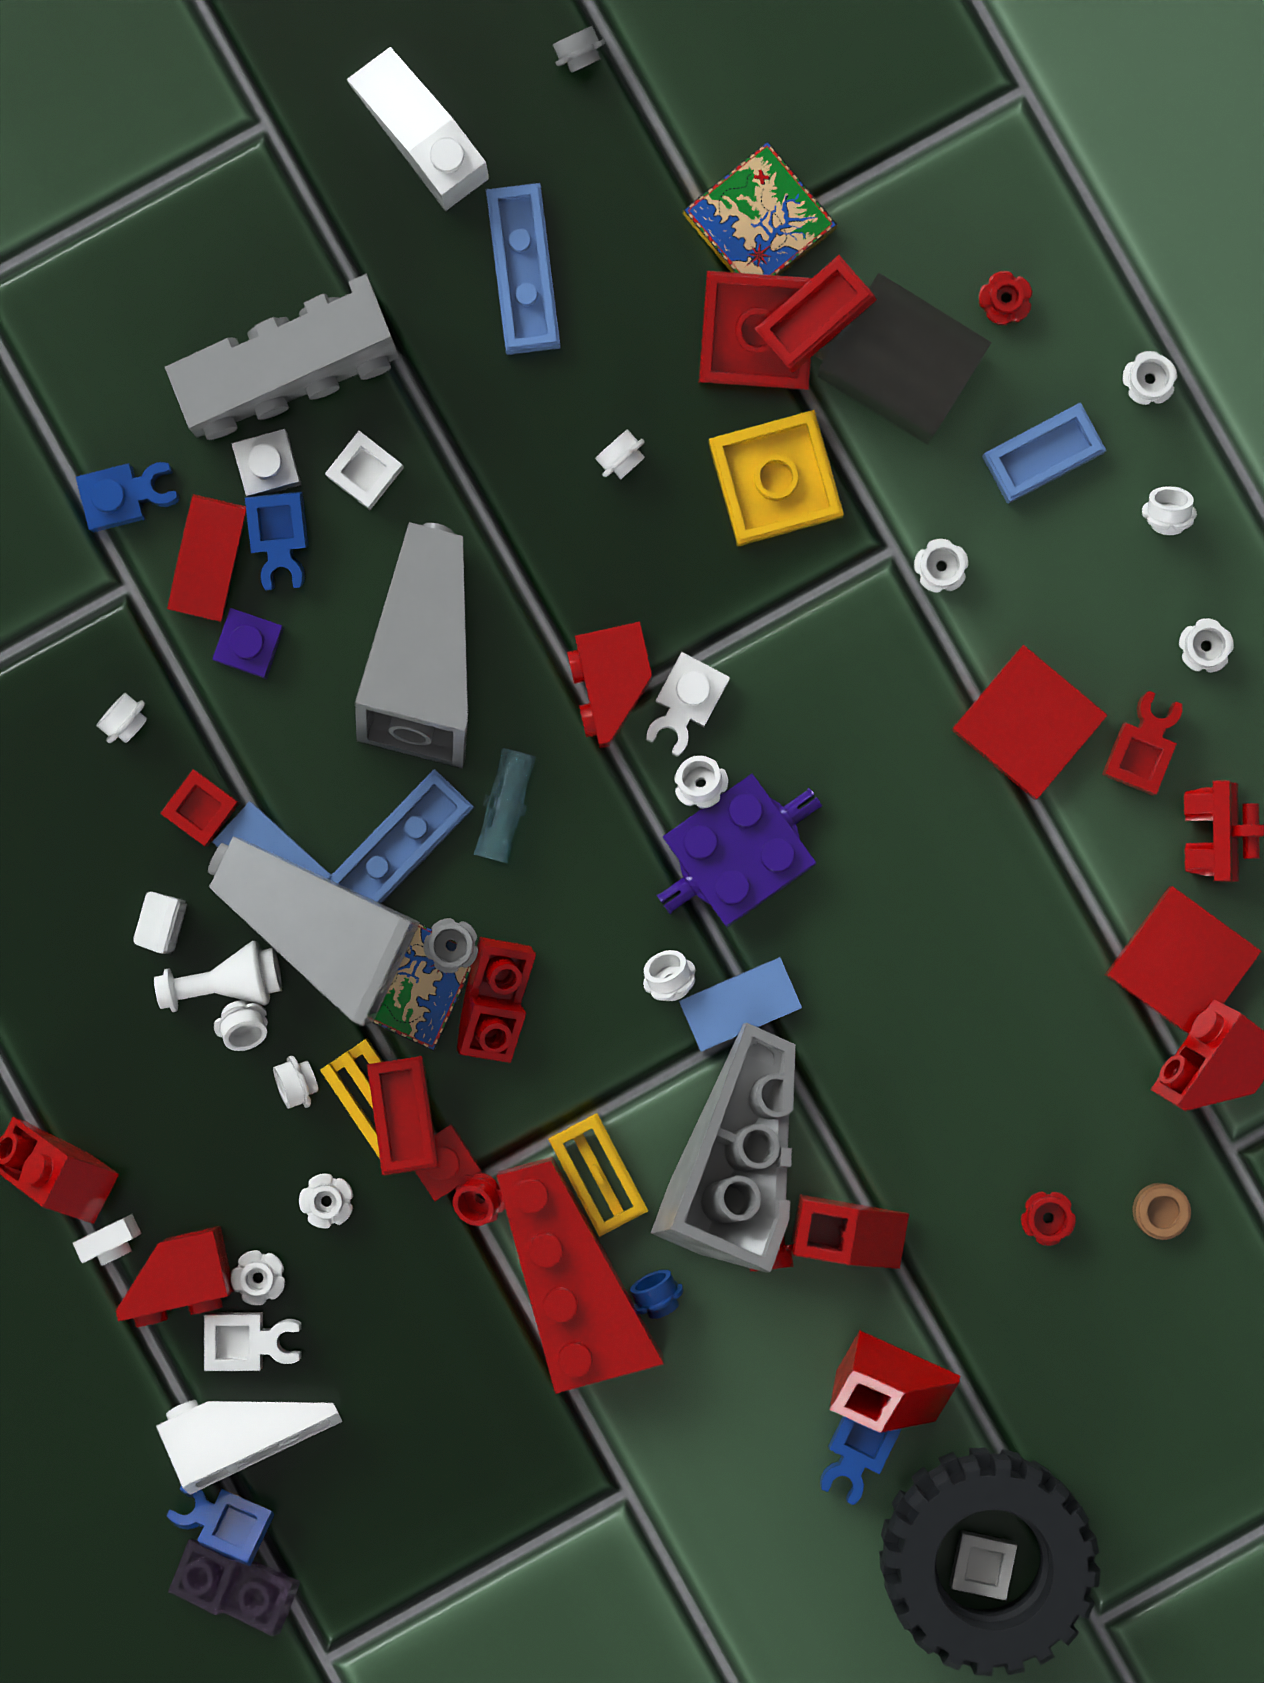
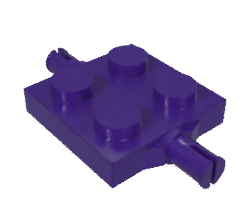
[656,773,823,928]

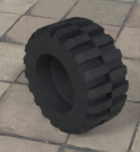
[879,1447,1101,1677]

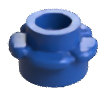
[630,1270,684,1319]

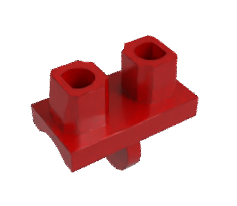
[1184,780,1264,882]

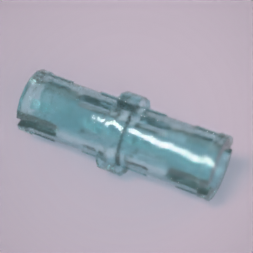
[474,748,536,864]

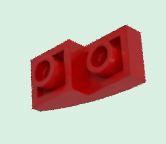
[167,494,246,622]
[457,937,536,1063]

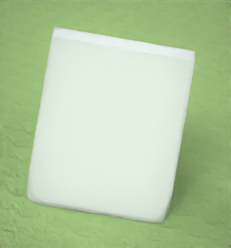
[134,892,187,954]

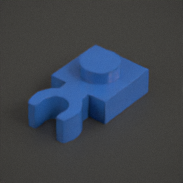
[76,462,180,533]
[245,492,309,591]
[820,1416,902,1505]
[167,1485,274,1566]

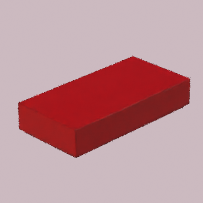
[755,255,877,373]
[367,1056,439,1176]

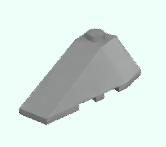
[651,1023,796,1273]

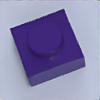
[212,608,284,679]

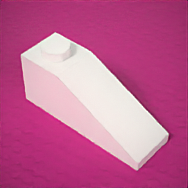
[347,47,489,211]
[156,1400,343,1495]

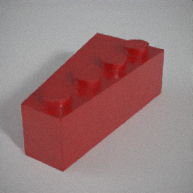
[497,1157,664,1394]

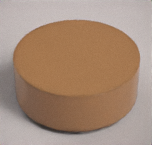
[1133,1183,1191,1240]

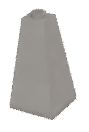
[355,522,468,769]
[207,837,420,1026]

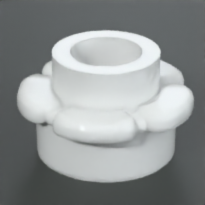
[1123,351,1177,405]
[595,429,645,479]
[1142,486,1197,535]
[914,539,968,593]
[1179,619,1234,673]
[96,693,147,743]
[674,756,728,809]
[643,950,696,1001]
[214,1000,268,1051]
[273,1056,318,1109]
[299,1173,353,1229]
[231,1250,285,1305]

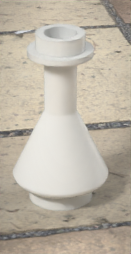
[154,941,282,1012]

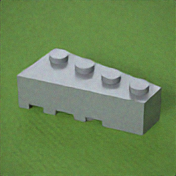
[165,274,399,440]

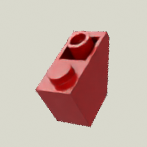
[567,621,652,748]
[1150,999,1264,1111]
[0,1116,119,1224]
[791,1194,909,1269]
[116,1226,234,1327]
[829,1330,960,1433]

